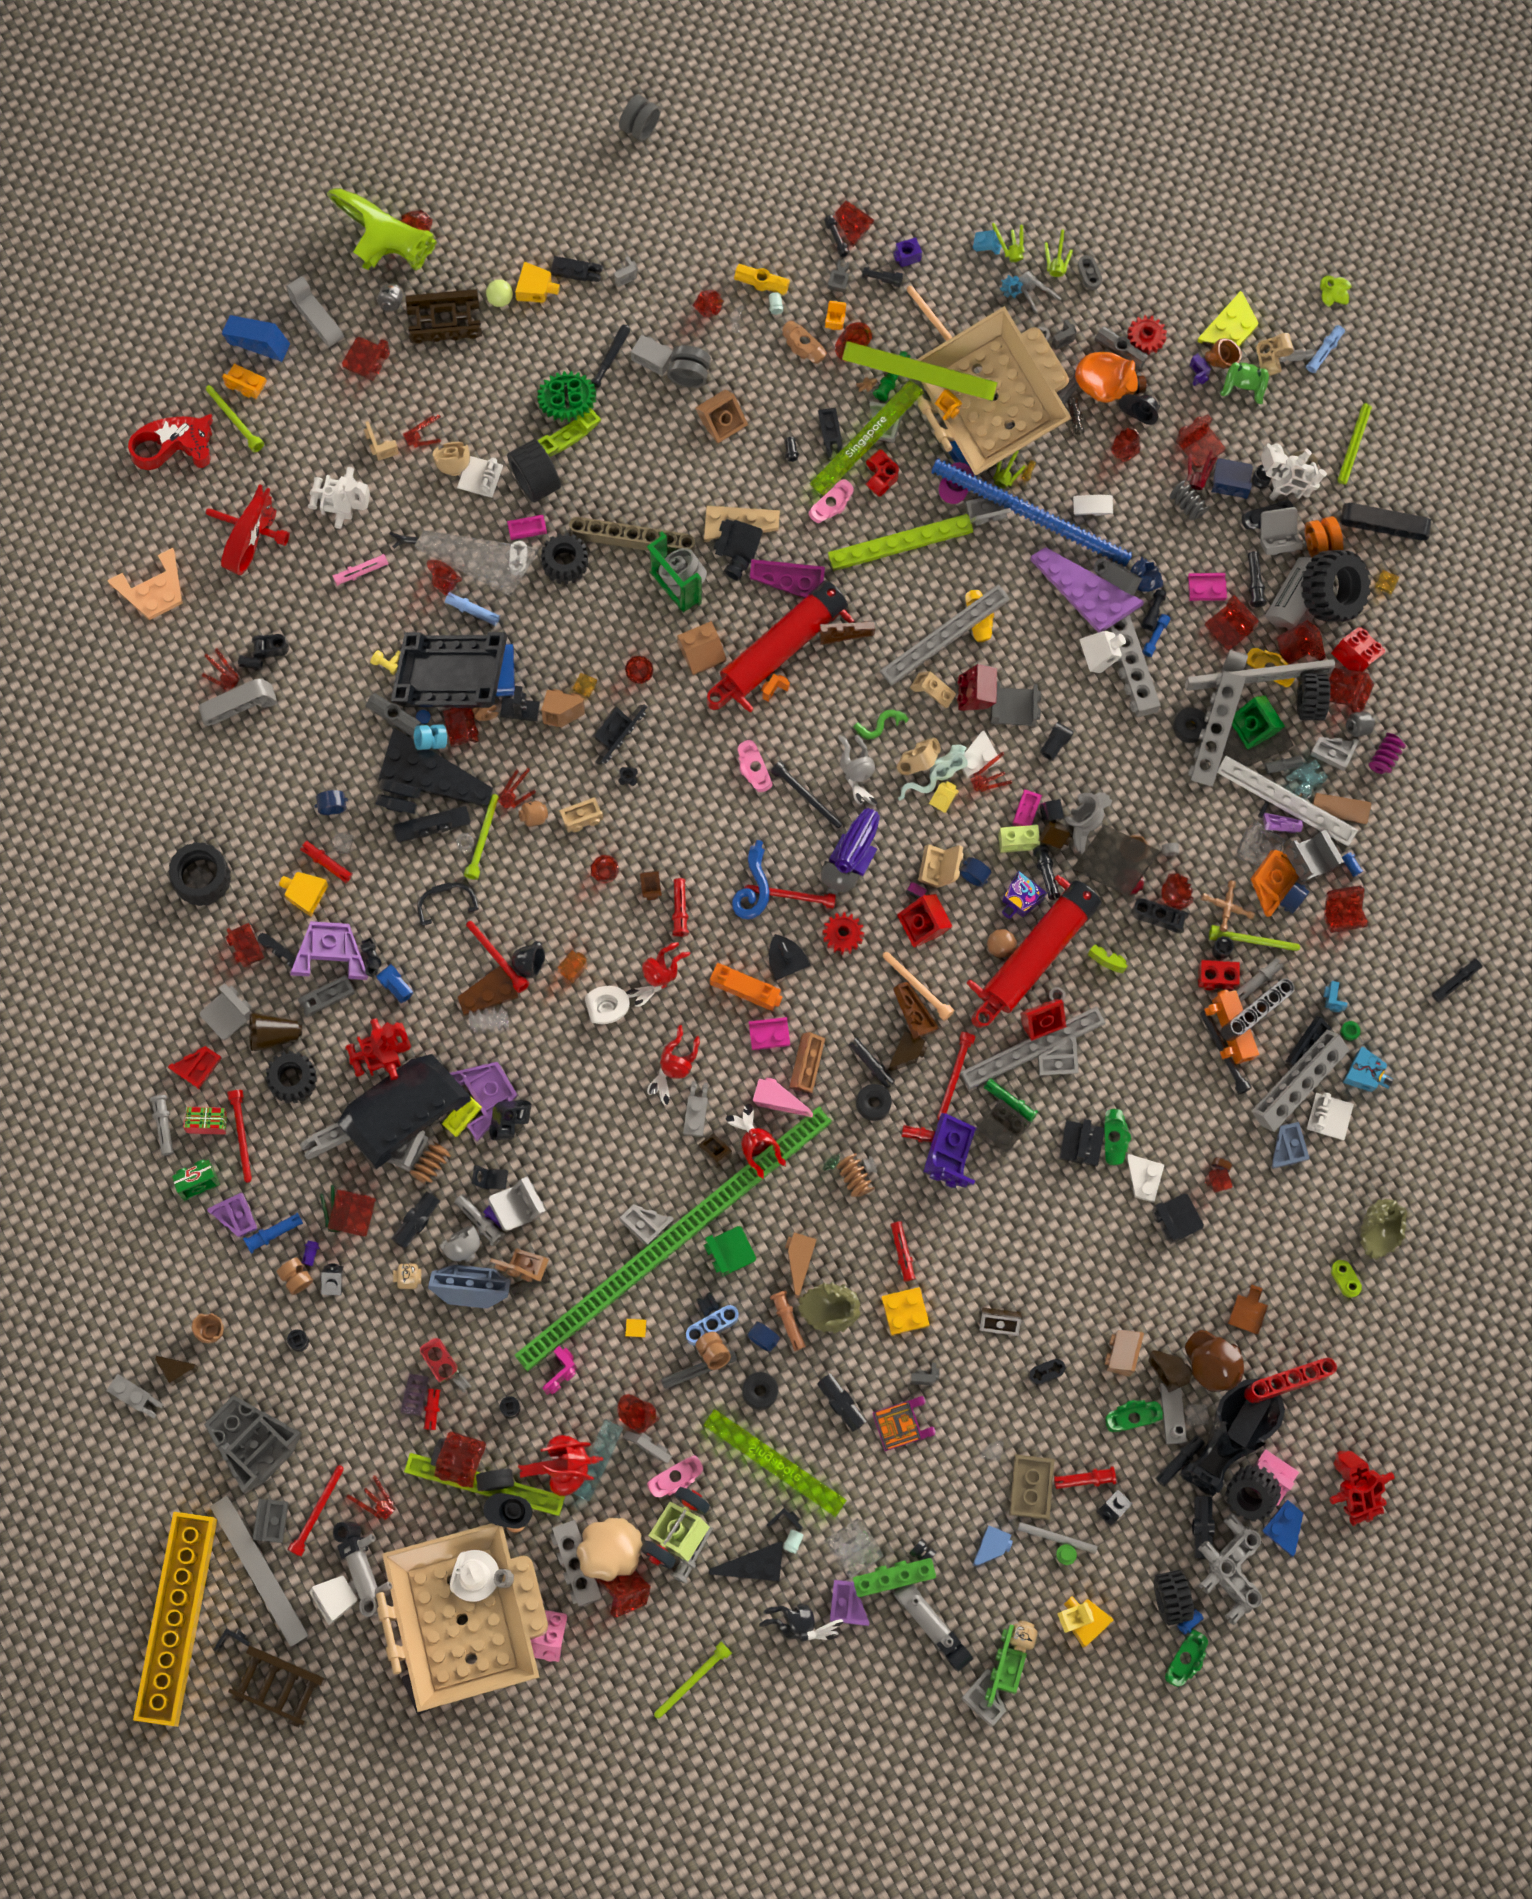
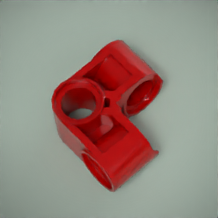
[865,449,899,497]

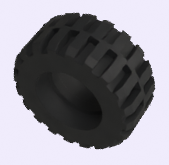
[1301,550,1371,622]

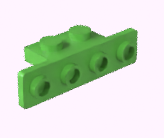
[853,1558,936,1597]
[985,1624,1027,1708]

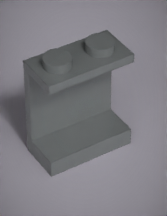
[990,682,1041,726]
[1284,830,1344,882]

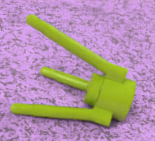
[992,223,1025,263]
[1044,229,1073,277]
[993,450,1026,489]

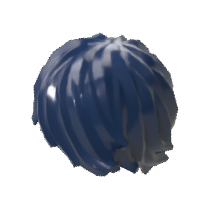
[1130,557,1163,592]

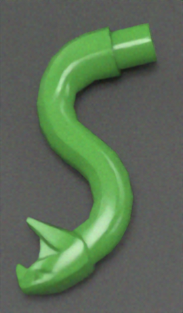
[853,710,909,740]

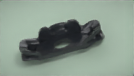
[1242,500,1293,529]

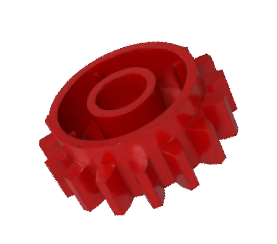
[1127,315,1167,355]
[822,912,864,955]

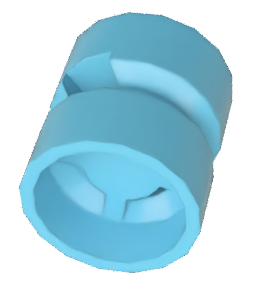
[414,725,447,750]

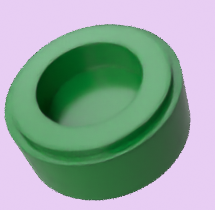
[1340,1021,1361,1041]

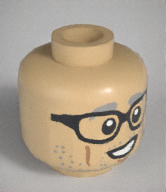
[393,1264,421,1289]
[1009,1621,1038,1653]

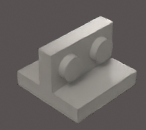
[387,1130,428,1172]

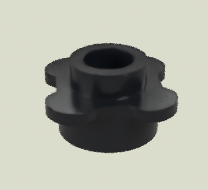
[618,767,638,786]

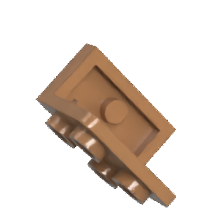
[490,1248,549,1282]

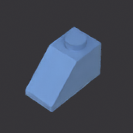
[973,1526,1013,1567]

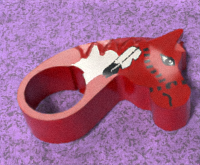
[128,414,213,470]
[221,484,277,575]

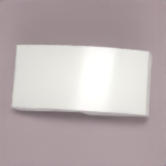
[1073,495,1113,516]

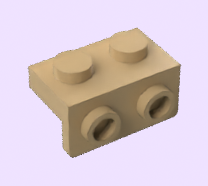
[560,797,603,832]

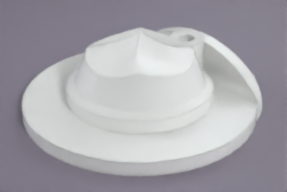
[585,986,630,1024]
[450,1550,499,1602]

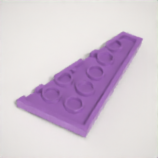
[1031,547,1144,633]

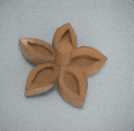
[856,377,878,392]

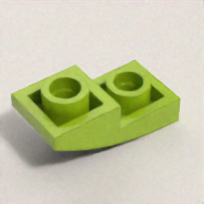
[1087,945,1128,974]

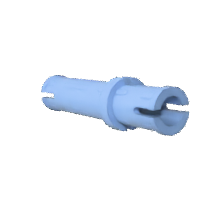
[1306,325,1345,373]
[445,592,500,626]

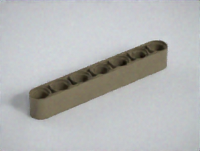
[569,517,695,554]

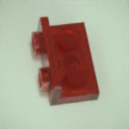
[443,708,479,748]

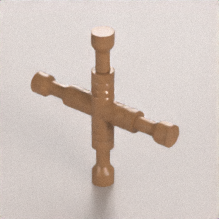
[1200,881,1255,932]

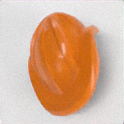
[1075,352,1138,403]

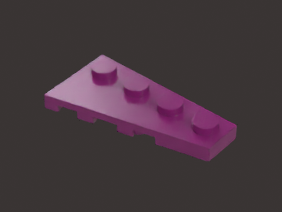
[750,559,825,598]

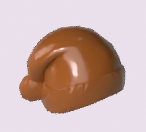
[1205,338,1242,369]

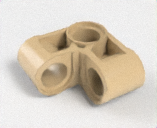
[1256,333,1294,376]
[897,738,941,775]

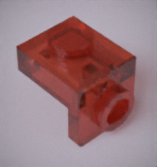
[1205,1169,1233,1193]

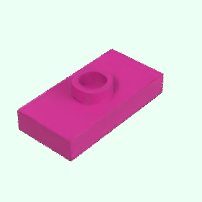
[507,515,547,540]
[1012,789,1042,826]

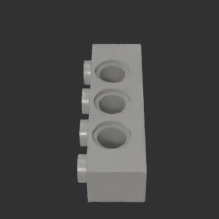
[550,1520,602,1607]

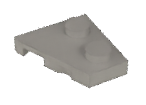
[961,1668,1006,1728]

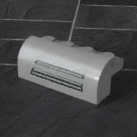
[1265,557,1335,639]

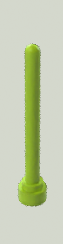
[206,385,264,453]
[464,794,499,880]
[1209,925,1300,951]
[654,1641,732,1719]

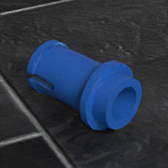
[1342,852,1363,877]
[1177,1609,1204,1635]

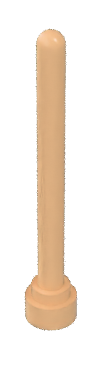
[906,286,953,341]
[883,952,955,1021]

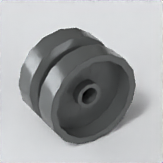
[619,94,661,142]
[667,345,711,388]

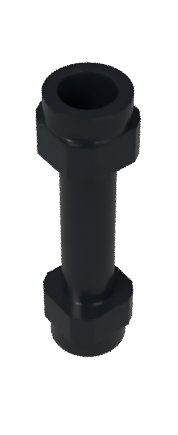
[824,215,850,257]

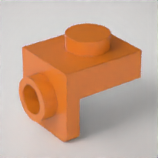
[761,674,790,702]

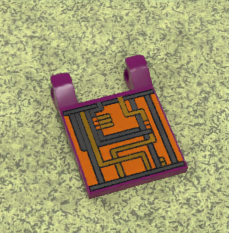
[873,1396,936,1451]

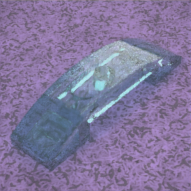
[573,1419,623,1501]

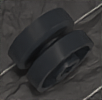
[375,778,422,814]

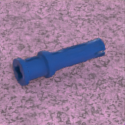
[243,1212,303,1254]

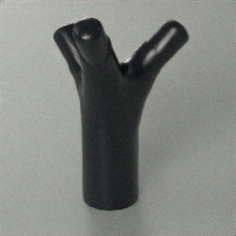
[389,531,417,549]

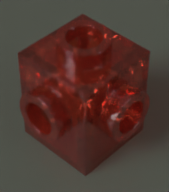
[692,289,725,317]

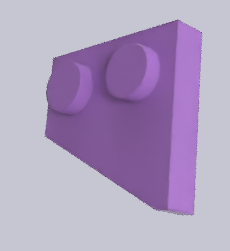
[1263,813,1303,833]
[207,1193,258,1237]
[830,1580,869,1626]

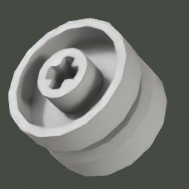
[659,548,707,596]

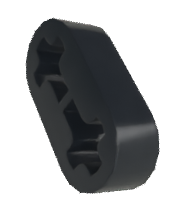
[1029,1359,1066,1385]

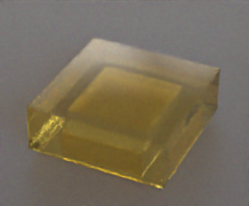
[1375,570,1399,595]
[573,672,598,698]

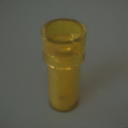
[1021,460,1036,481]

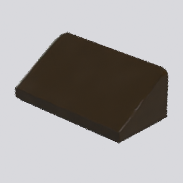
[979,1307,1022,1336]

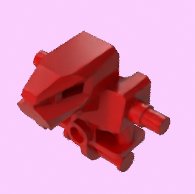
[345,1019,411,1080]
[1329,1451,1395,1526]

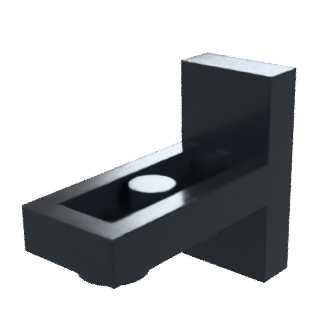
[500,686,540,722]

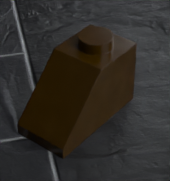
[1038,820,1073,849]
[888,1031,927,1071]
[1148,1350,1192,1393]

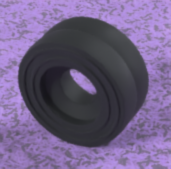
[1173,707,1207,743]
[856,1084,892,1121]
[742,1372,778,1410]
[476,1469,514,1492]

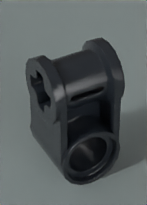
[252,634,289,659]
[1039,799,1064,821]

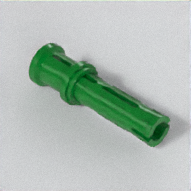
[873,351,911,402]
[984,1078,1039,1125]

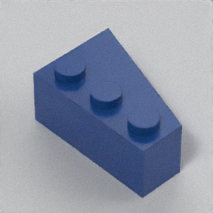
[221,315,290,362]

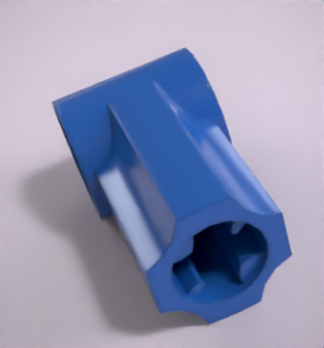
[376,964,414,1004]

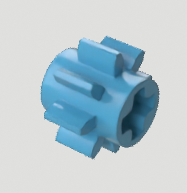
[1000,275,1023,298]

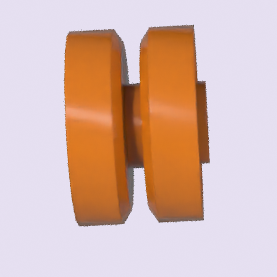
[1304,516,1344,558]

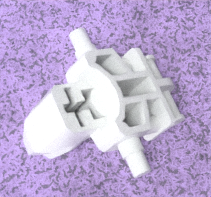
[1261,443,1327,501]
[308,467,370,529]

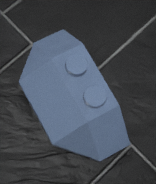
[428,1265,511,1309]

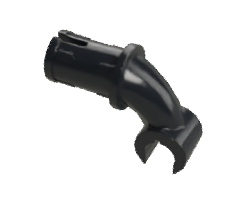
[360,938,382,977]

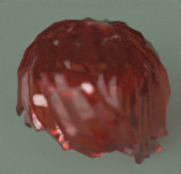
[1161,873,1194,910]

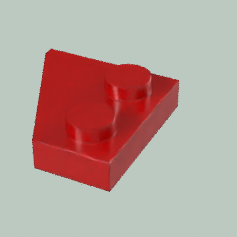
[168,1046,222,1089]

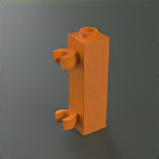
[710,963,783,1011]
[1204,990,1260,1064]

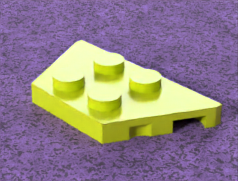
[1197,291,1259,347]

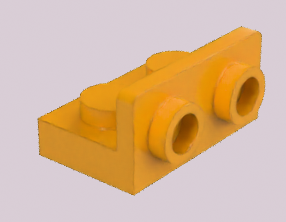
[222,363,267,399]

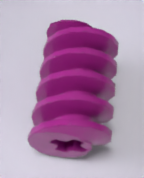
[1368,733,1406,774]

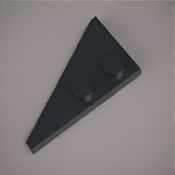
[709,1541,783,1582]

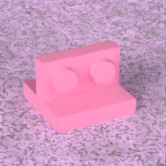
[1249,1449,1299,1506]

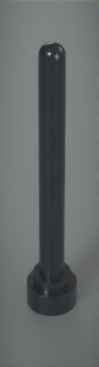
[770,761,842,828]
[1200,1010,1252,1095]

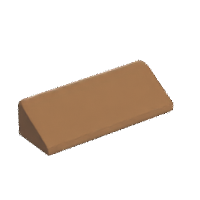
[1312,793,1371,824]
[789,1032,825,1093]

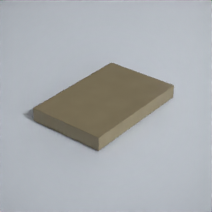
[1009,1454,1055,1520]

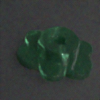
[823,1153,840,1171]

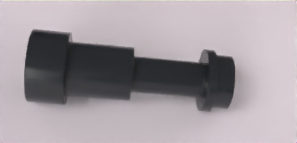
[862,267,903,288]
[1141,589,1166,631]

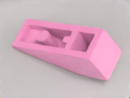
[753,1078,813,1117]

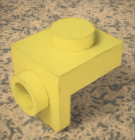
[929,782,959,813]
[1057,1602,1094,1633]

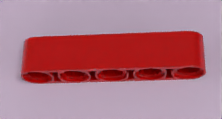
[1244,1358,1337,1403]

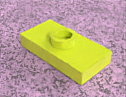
[442,1096,482,1137]

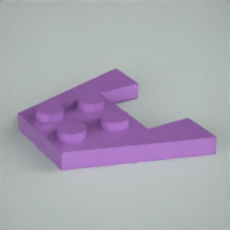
[290,921,368,980]
[450,1062,518,1142]

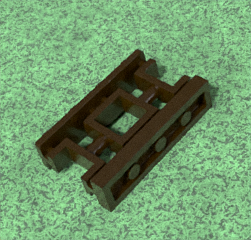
[405,289,482,344]

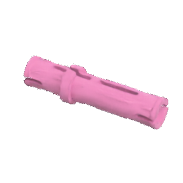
[332,554,388,586]

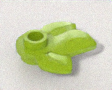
[1320,275,1352,307]

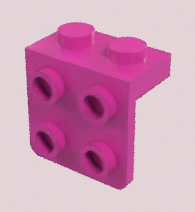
[542,1346,577,1395]

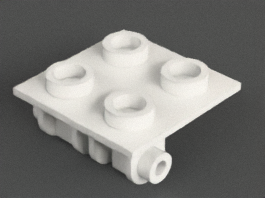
[457,456,503,498]
[1307,1092,1354,1141]

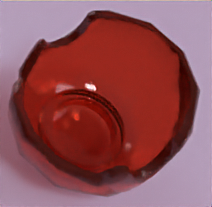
[625,656,654,684]
[590,855,619,884]

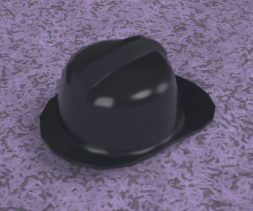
[1119,394,1160,425]
[483,1493,532,1529]

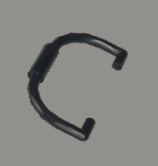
[417,882,479,926]

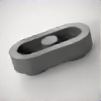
[1077,255,1102,290]

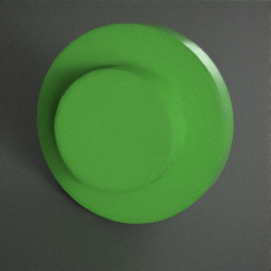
[1056,1544,1077,1565]

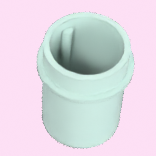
[769,292,784,315]
[783,1529,804,1554]

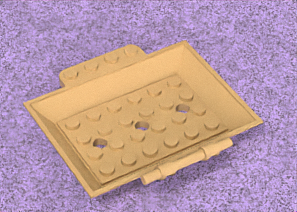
[914,306,1072,476]
[376,1523,548,1712]

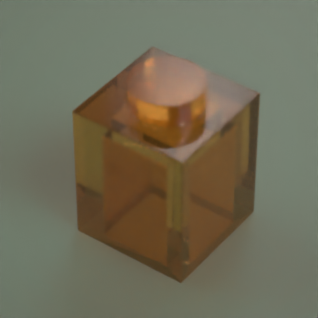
[557,950,588,984]

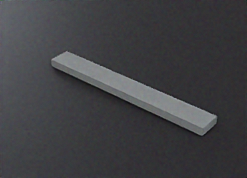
[880,584,1010,686]
[1185,659,1335,691]
[960,1006,1106,1090]
[210,1496,309,1647]

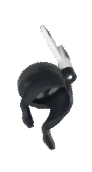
[759,1604,843,1642]

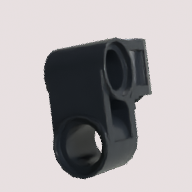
[489,1100,532,1141]

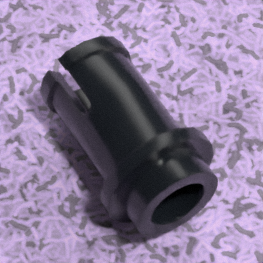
[784,437,799,462]
[238,655,263,671]

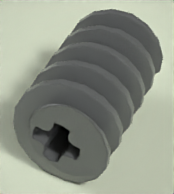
[1170,480,1210,520]

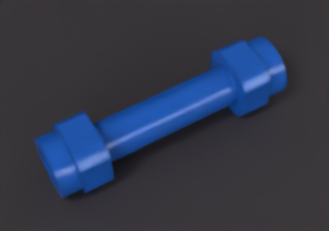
[1142,614,1171,657]

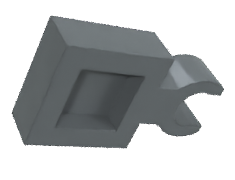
[827,260,849,293]

